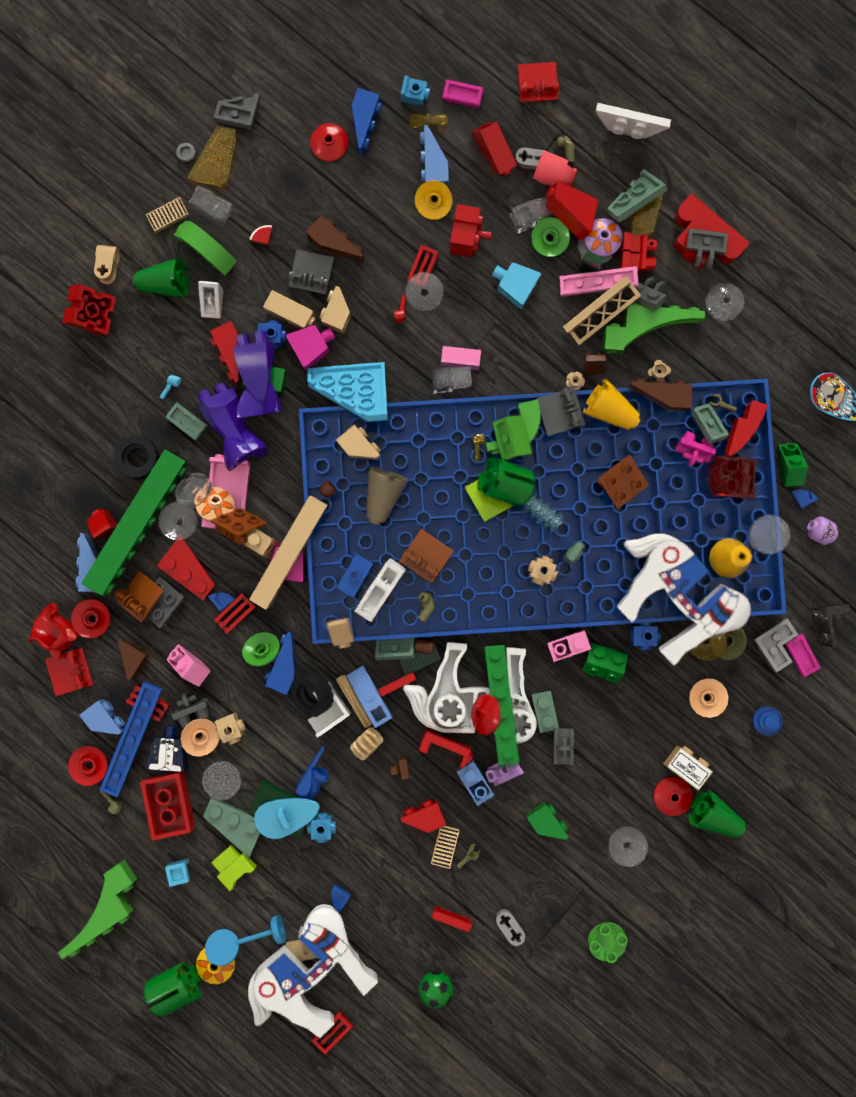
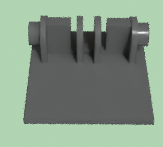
[288,249,334,295]
[536,387,585,436]
[146,576,186,629]

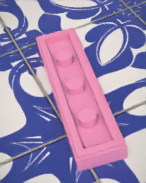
[560,266,639,297]

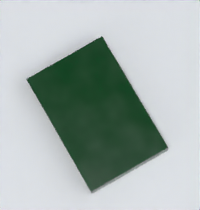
[247,780,307,839]

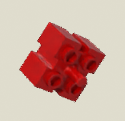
[450,204,492,258]
[62,284,116,335]

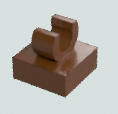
[584,352,606,374]
[390,757,410,780]

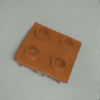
[597,455,649,509]
[210,508,267,544]
[399,529,454,584]
[114,571,165,623]

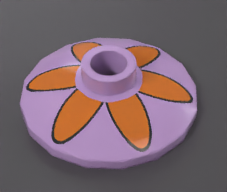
[584,218,623,257]

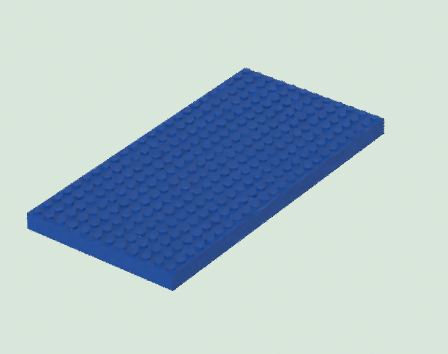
[299,379,787,644]

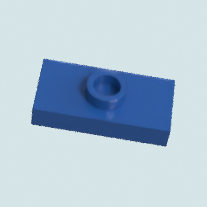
[336,554,373,598]

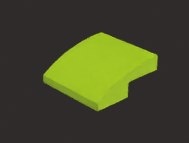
[465,480,513,522]

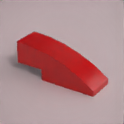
[723,400,768,458]

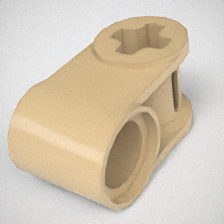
[94,245,119,285]

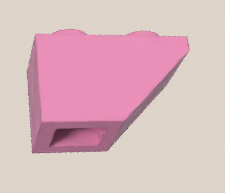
[547,630,591,662]
[166,644,210,686]

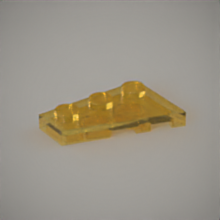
[187,126,237,187]

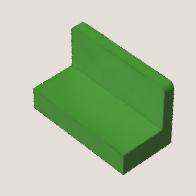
[492,415,532,461]

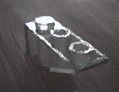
[510,197,556,233]

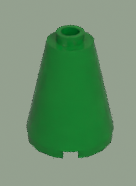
[133,258,190,298]
[688,790,746,838]

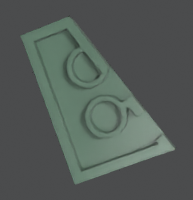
[607,169,667,223]
[203,798,260,858]

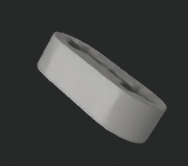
[515,148,548,170]
[496,909,525,946]

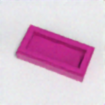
[442,80,484,108]
[785,634,821,677]

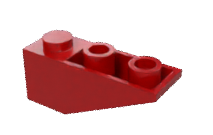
[210,321,242,386]

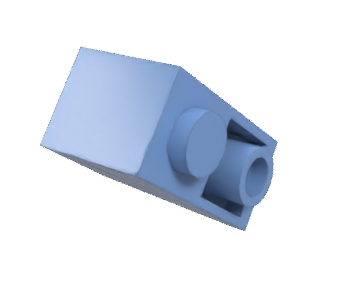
[80,699,125,734]
[456,758,494,806]

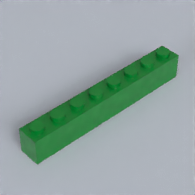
[81,450,187,597]

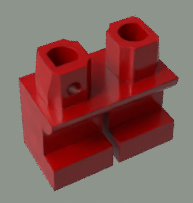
[620,232,657,274]

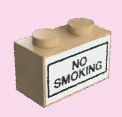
[663,745,713,791]

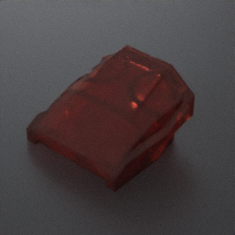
[709,456,757,499]

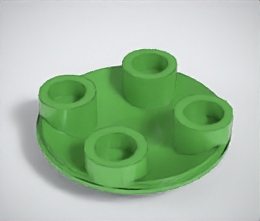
[588,922,628,963]

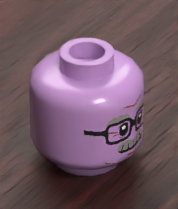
[807,516,838,545]

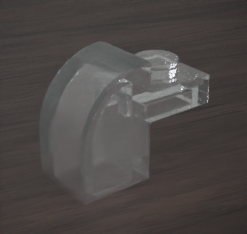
[431,366,472,394]

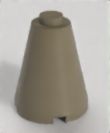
[366,468,408,525]

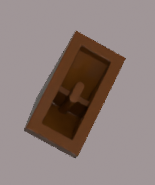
[118,640,150,680]

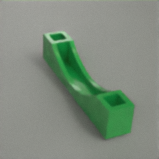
[484,645,519,769]

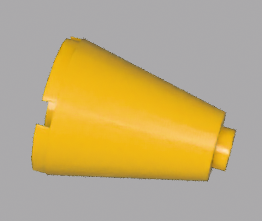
[583,379,640,430]
[709,538,751,578]

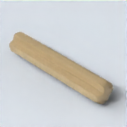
[336,675,372,728]

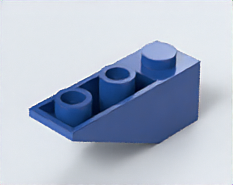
[352,88,382,156]
[264,631,297,695]

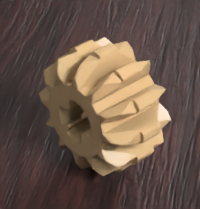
[350,727,383,760]

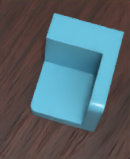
[165,858,190,887]

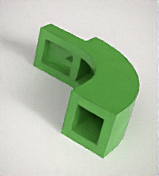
[174,220,237,276]
[485,400,540,455]

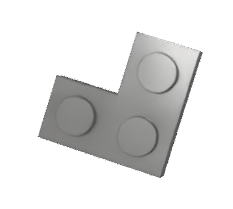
[753,618,798,673]

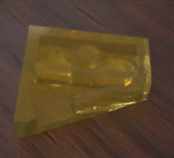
[629,194,663,236]

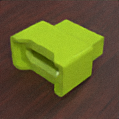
[211,844,257,892]

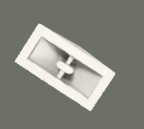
[198,281,223,318]

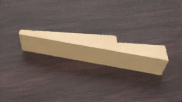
[249,495,328,609]

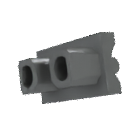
[172,692,210,728]
[553,728,574,765]

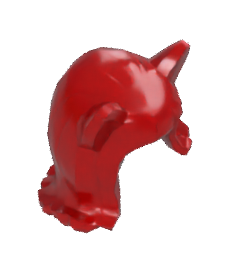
[28,603,78,660]

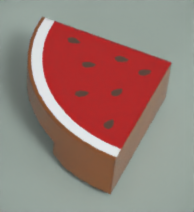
[249,225,273,246]

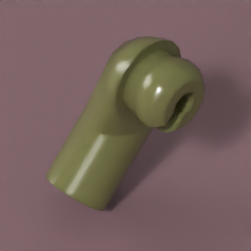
[557,136,575,162]
[418,592,435,623]

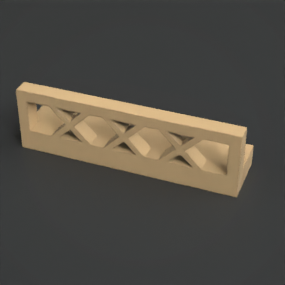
[563,276,642,345]

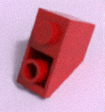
[401,799,446,833]

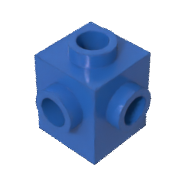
[258,320,287,350]
[630,622,661,650]

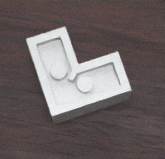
[308,681,351,738]

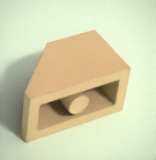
[327,618,355,649]

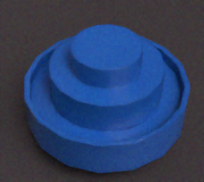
[752,706,783,736]

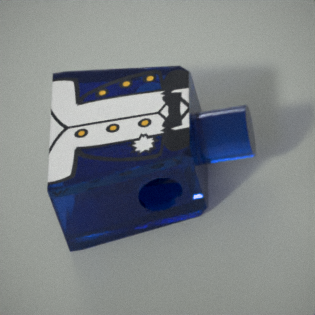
[146,725,188,772]

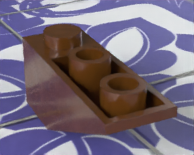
[306,215,364,262]
[629,379,692,411]

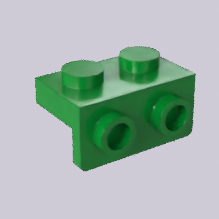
[582,643,628,683]

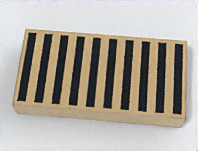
[146,197,190,233]
[431,825,460,869]

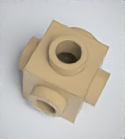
[528,556,558,586]
[215,713,246,745]

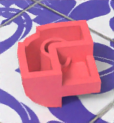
[533,150,577,187]

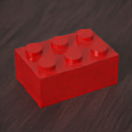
[140,770,196,841]

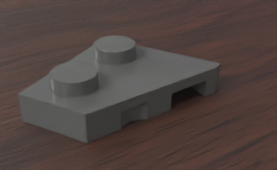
[213,93,260,130]

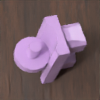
[485,763,524,786]

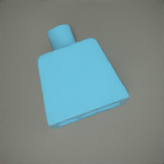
[492,263,541,309]

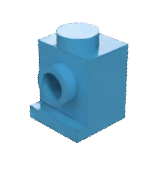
[401,75,430,107]

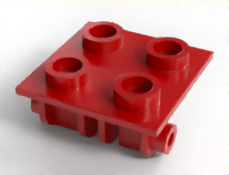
[518,62,559,102]
[45,648,93,696]

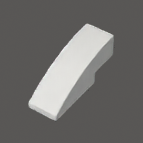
[355,558,406,622]

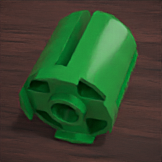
[477,457,535,506]
[143,961,202,1017]

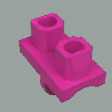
[675,431,716,466]

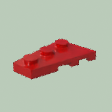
[157,535,216,601]

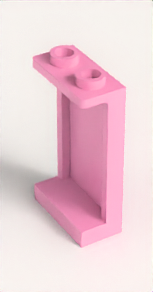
[202,454,251,529]

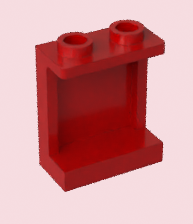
[419,728,473,769]

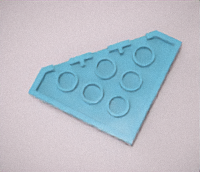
[308,362,388,421]

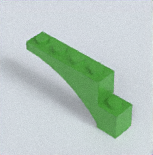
[602,302,705,354]
[58,859,137,959]

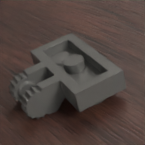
[685,228,728,268]
[623,276,667,311]

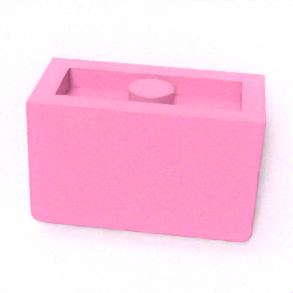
[441,346,481,371]

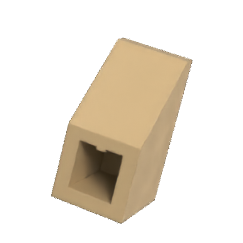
[320,286,351,334]
[336,425,381,460]

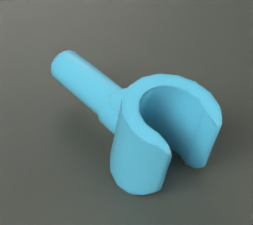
[160,375,181,400]

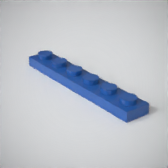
[100,681,163,798]

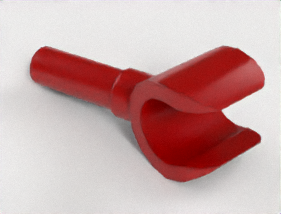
[394,295,407,322]

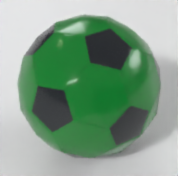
[418,971,453,1009]

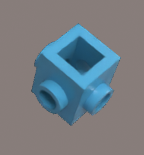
[307,813,336,843]

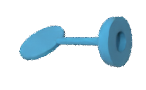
[205,915,286,966]

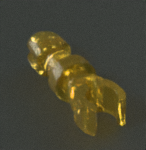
[410,114,448,127]

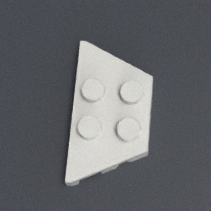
[596,103,671,139]

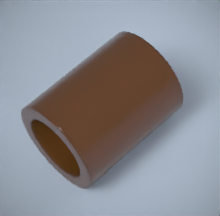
[415,639,435,655]

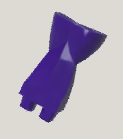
[233,331,283,418]
[198,383,268,471]

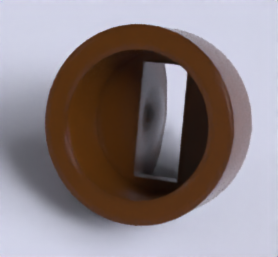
[320,480,337,497]

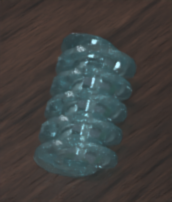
[522,491,565,534]

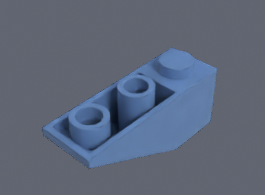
[421,125,449,187]
[76,533,99,592]
[346,665,393,728]

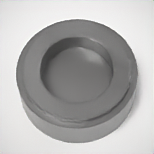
[176,143,197,164]

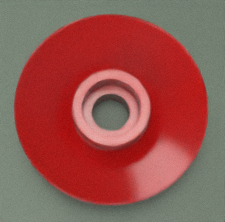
[310,124,348,162]
[71,599,111,638]
[471,694,501,735]
[68,746,108,786]
[653,776,693,816]

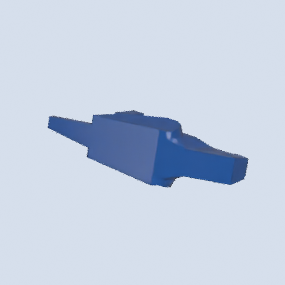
[296,746,329,800]

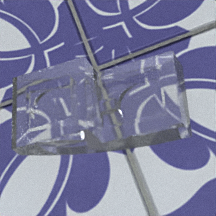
[189,185,234,223]

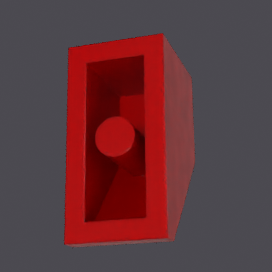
[87,509,118,540]

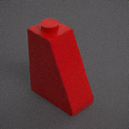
[471,122,517,176]
[546,181,598,240]

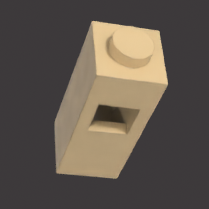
[263,290,316,329]

